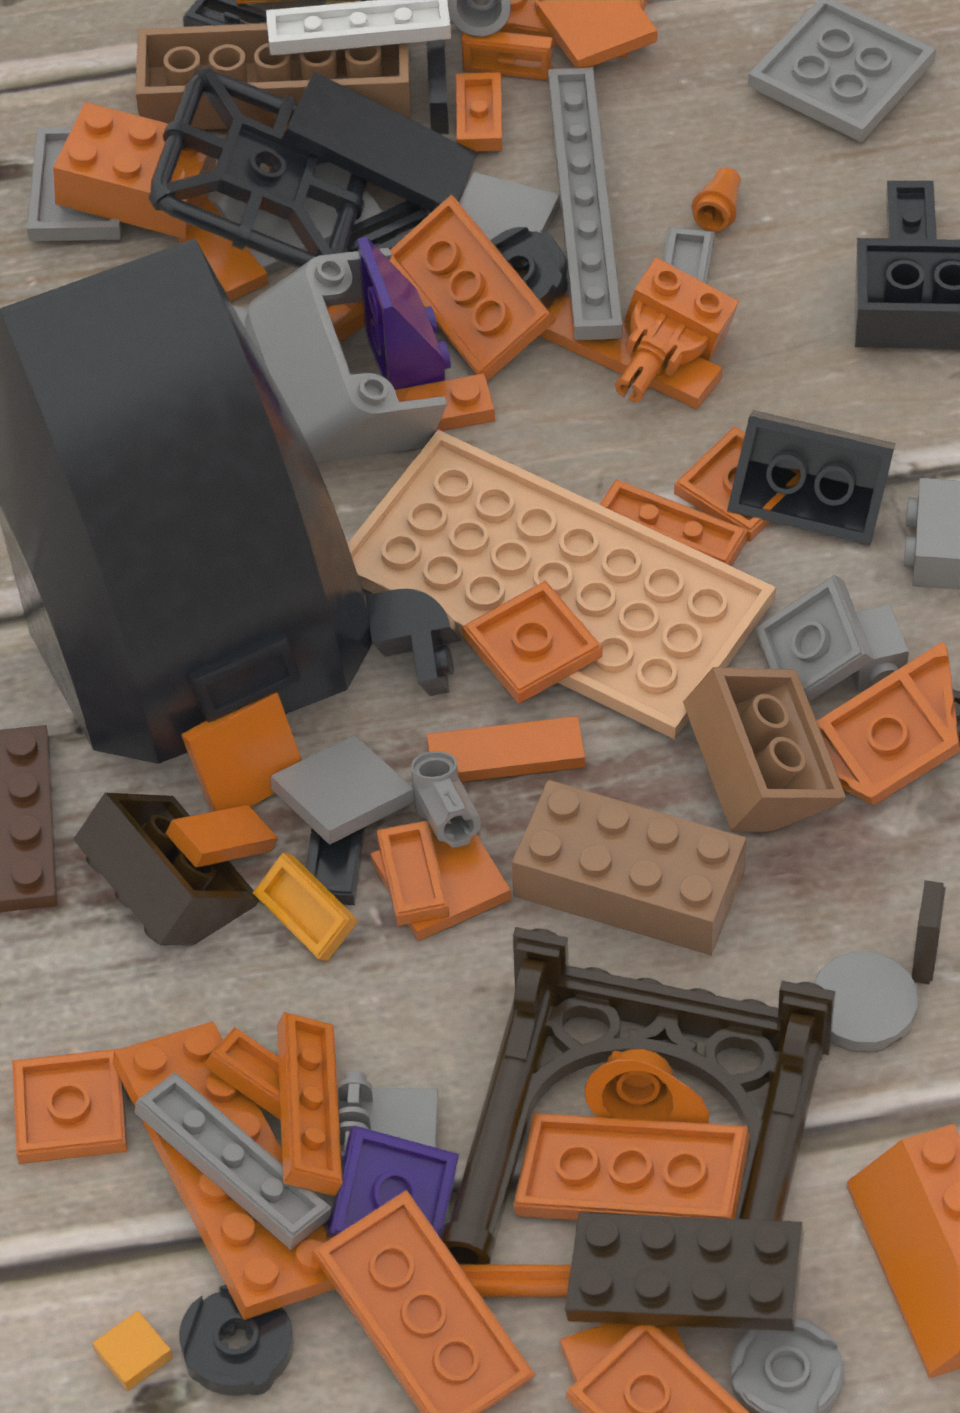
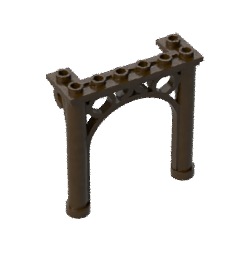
[440,927,836,1264]

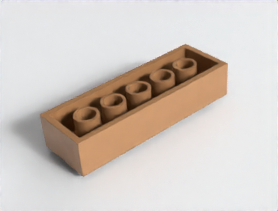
[136,23,411,130]

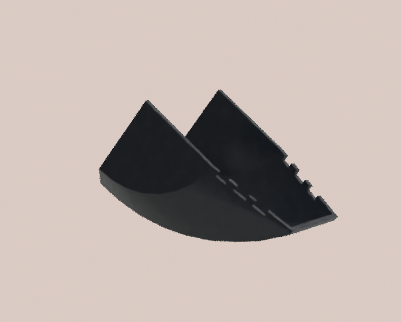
[0,238,372,764]

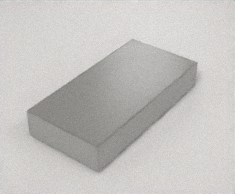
[663,227,715,284]

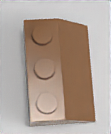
[683,667,846,832]

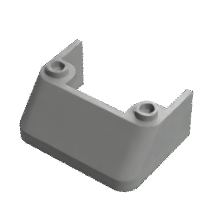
[245,248,447,463]

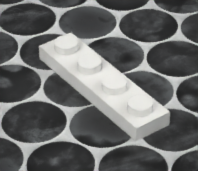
[266,0,451,56]

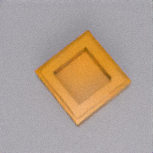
[92,1310,173,1391]

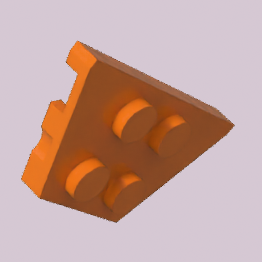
[816,641,960,806]

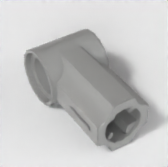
[411,751,481,848]

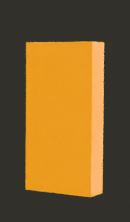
[253,853,359,961]

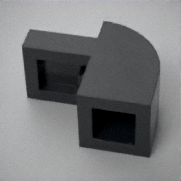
[366,589,462,696]

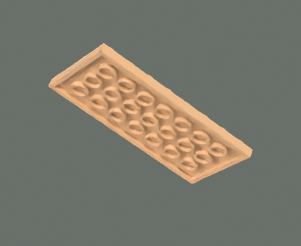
[348,430,776,740]

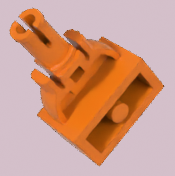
[615,257,739,402]

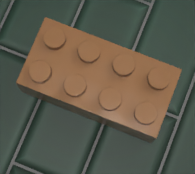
[512,780,746,956]

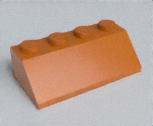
[847,1123,960,1378]

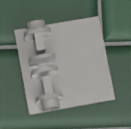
[337,1071,438,1165]

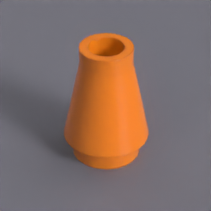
[692,167,741,232]

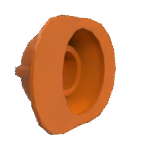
[585,1049,710,1124]

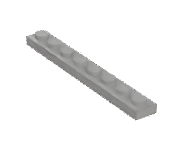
[548,67,622,340]

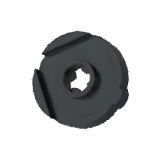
[491,227,568,308]
[179,1285,294,1396]

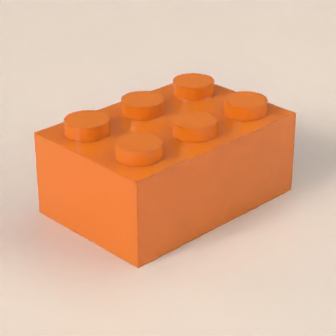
[53,102,216,239]

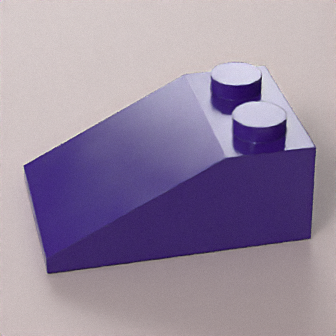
[357,237,451,390]

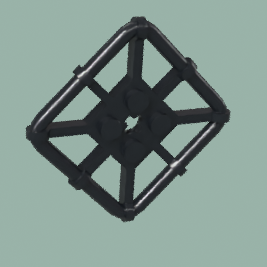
[148,67,368,268]

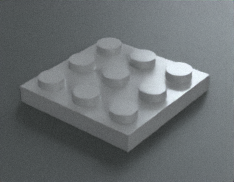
[748,0,936,143]

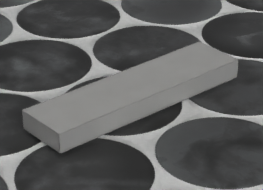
[134,1072,332,1250]

